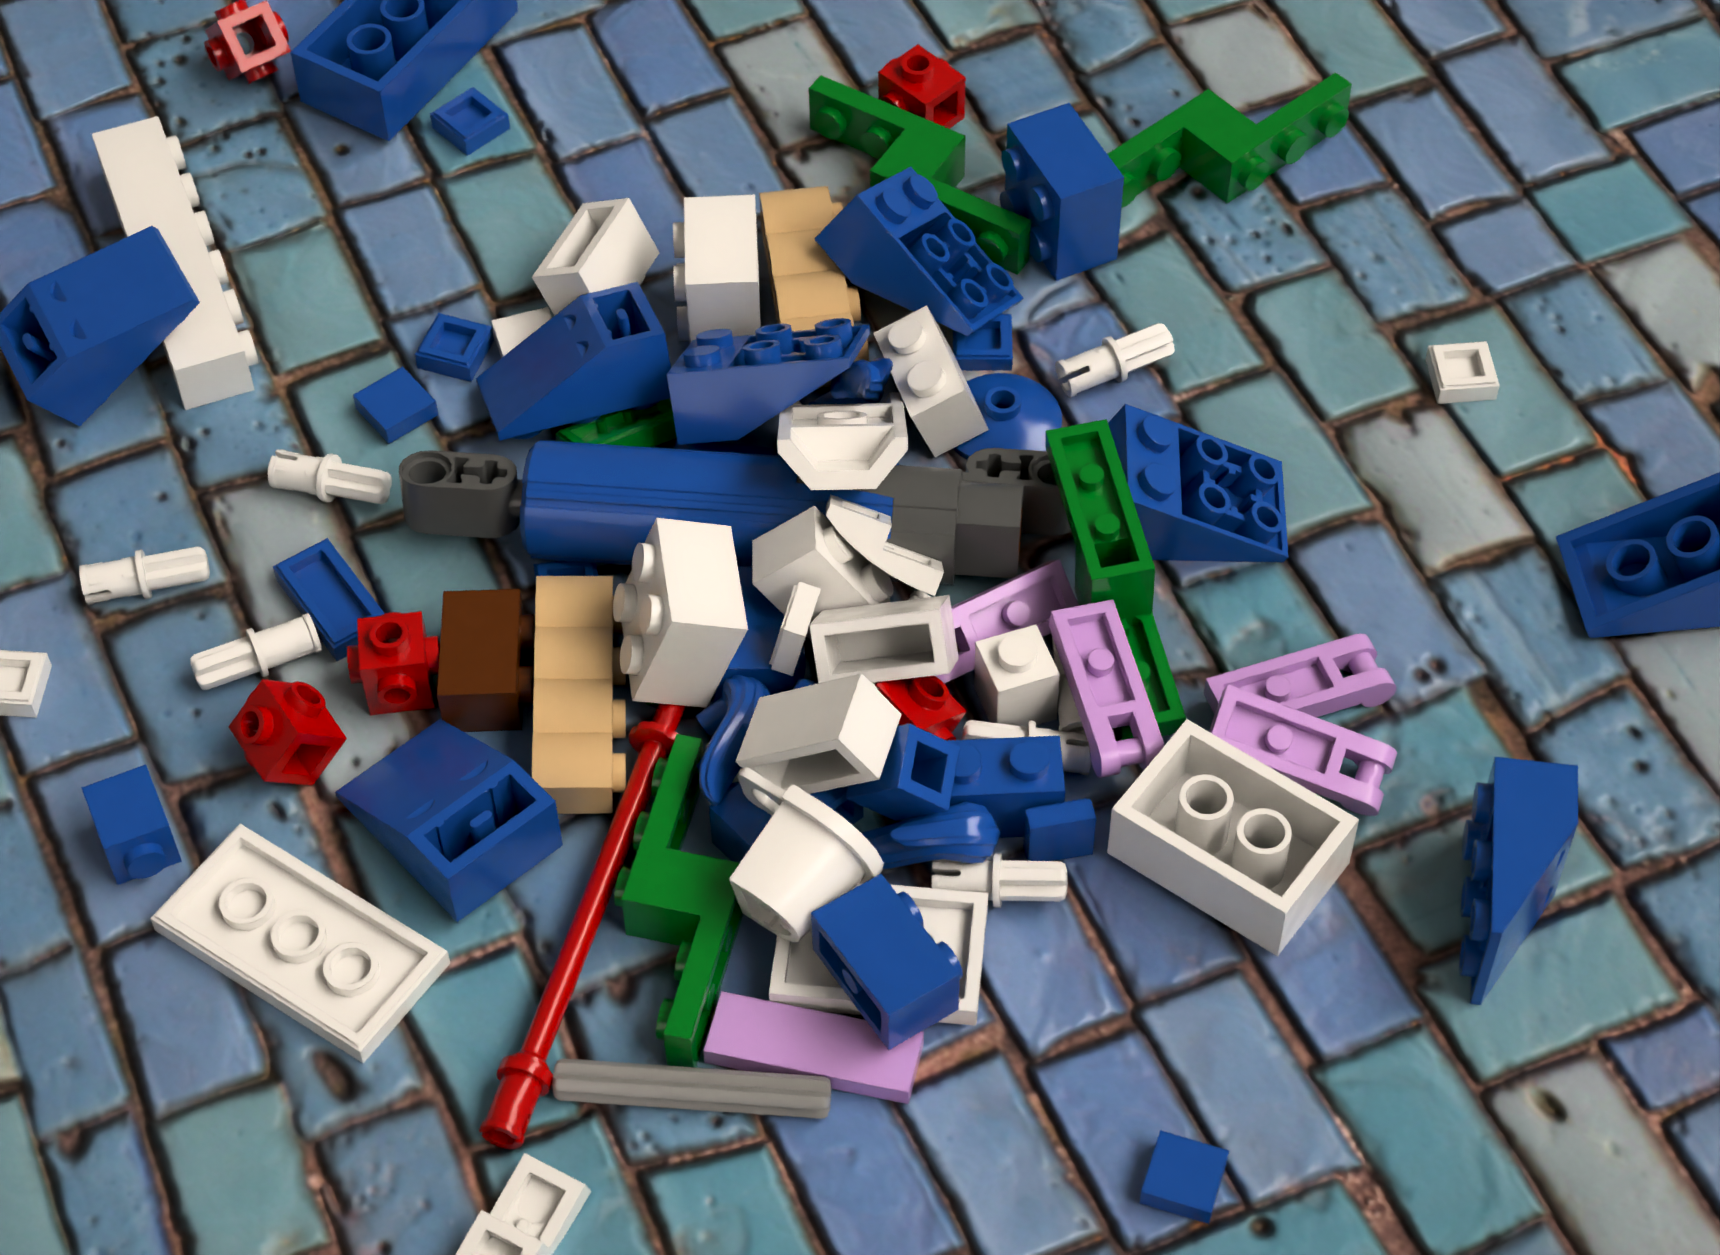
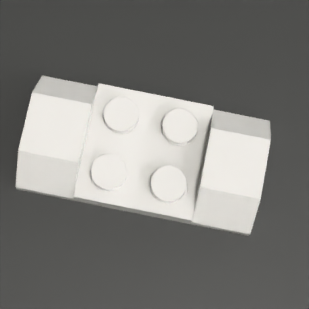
[777,392,908,490]

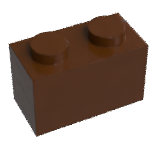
[437,589,535,732]

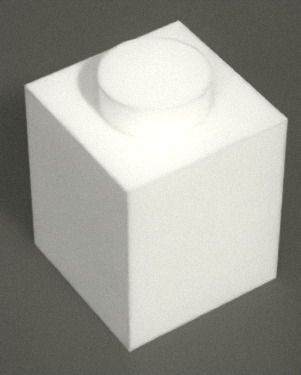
[974,624,1060,727]

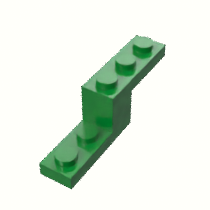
[1107,72,1352,208]
[809,75,1031,275]
[1045,419,1186,740]
[614,734,743,1067]

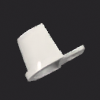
[729,767,884,942]

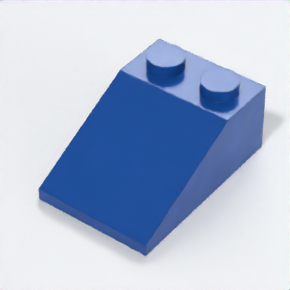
[1555,472,1720,638]

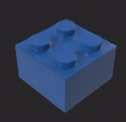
[1000,103,1124,281]

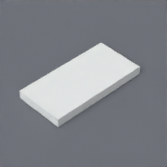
[150,824,450,1064]

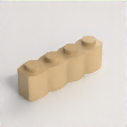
[759,186,869,389]
[532,576,626,814]

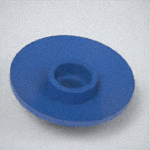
[953,373,1062,460]

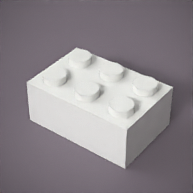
[1107,719,1359,957]

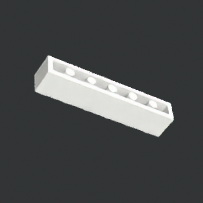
[92,116,259,410]

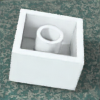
[673,195,761,343]
[613,518,748,708]

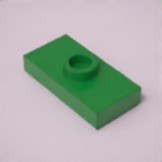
[555,399,677,447]

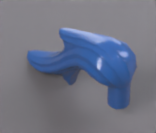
[808,358,893,405]
[696,675,771,806]
[861,801,1000,869]

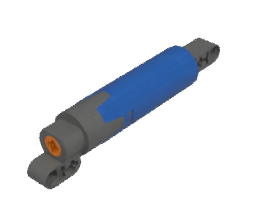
[399,440,1071,586]

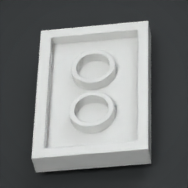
[769,883,988,1026]

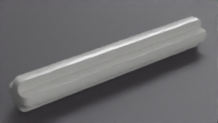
[552,1058,832,1119]

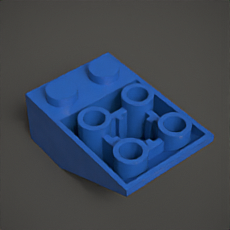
[814,166,1024,336]
[0,226,200,426]
[476,282,671,441]
[667,318,870,445]
[1108,404,1289,562]
[335,719,563,922]
[1459,757,1578,1005]

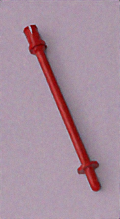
[479,704,686,1149]

